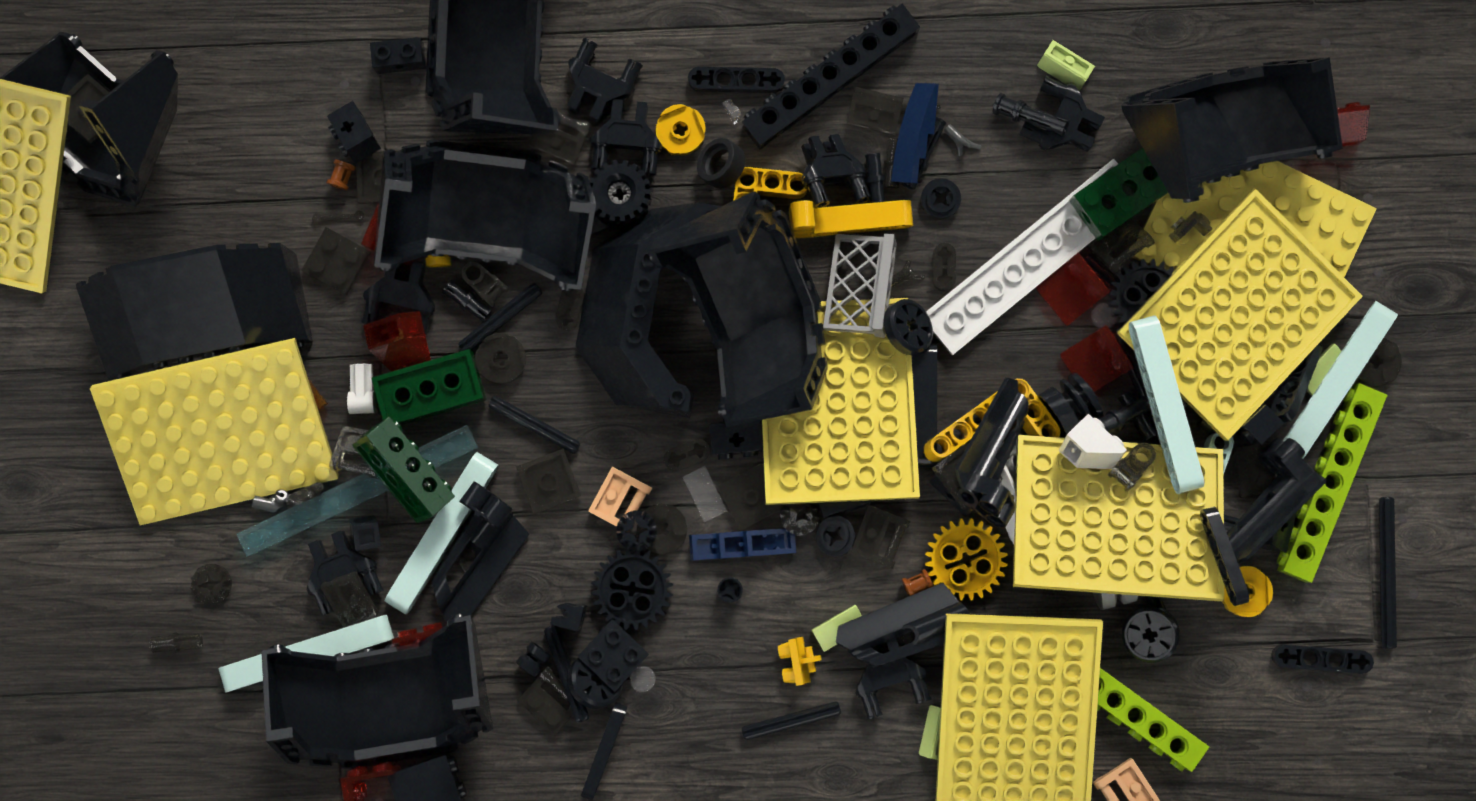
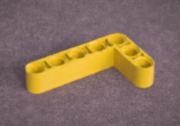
[733,167,808,201]
[789,200,913,238]
[924,379,1060,462]

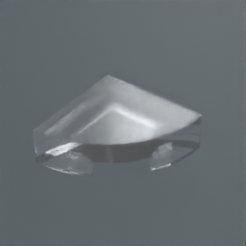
[721,99,742,124]

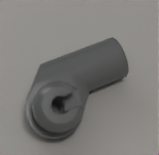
[252,490,290,513]

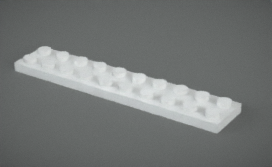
[926,159,1132,355]

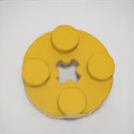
[656,104,706,156]
[1222,566,1273,617]

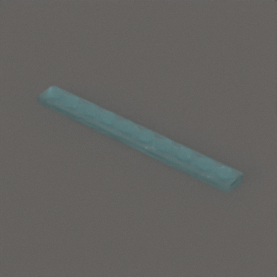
[237,425,479,557]

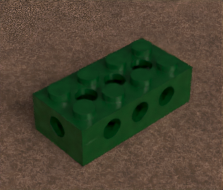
[1069,148,1168,241]
[371,349,487,425]
[352,417,455,523]

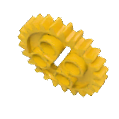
[925,518,1008,601]

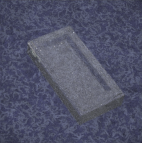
[683,466,727,523]

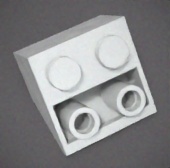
[1058,414,1127,469]

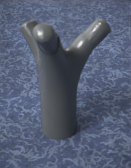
[944,124,981,156]

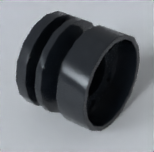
[1038,372,1104,438]

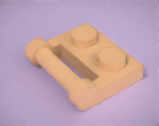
[588,467,653,533]
[1093,758,1160,801]

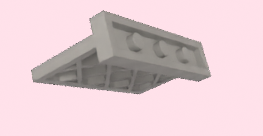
[823,234,897,338]

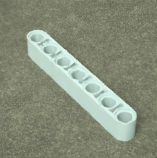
[1283,301,1398,459]
[1128,315,1204,494]
[384,452,499,615]
[218,615,394,693]

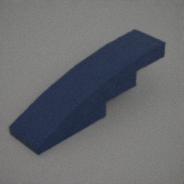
[891,83,939,183]
[689,528,796,561]

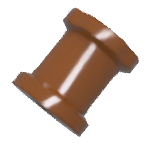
[326,159,356,191]
[902,569,933,596]

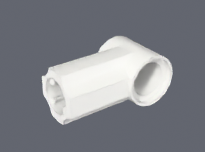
[347,363,377,414]

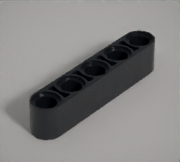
[911,344,937,468]

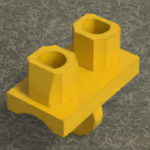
[778,637,822,686]

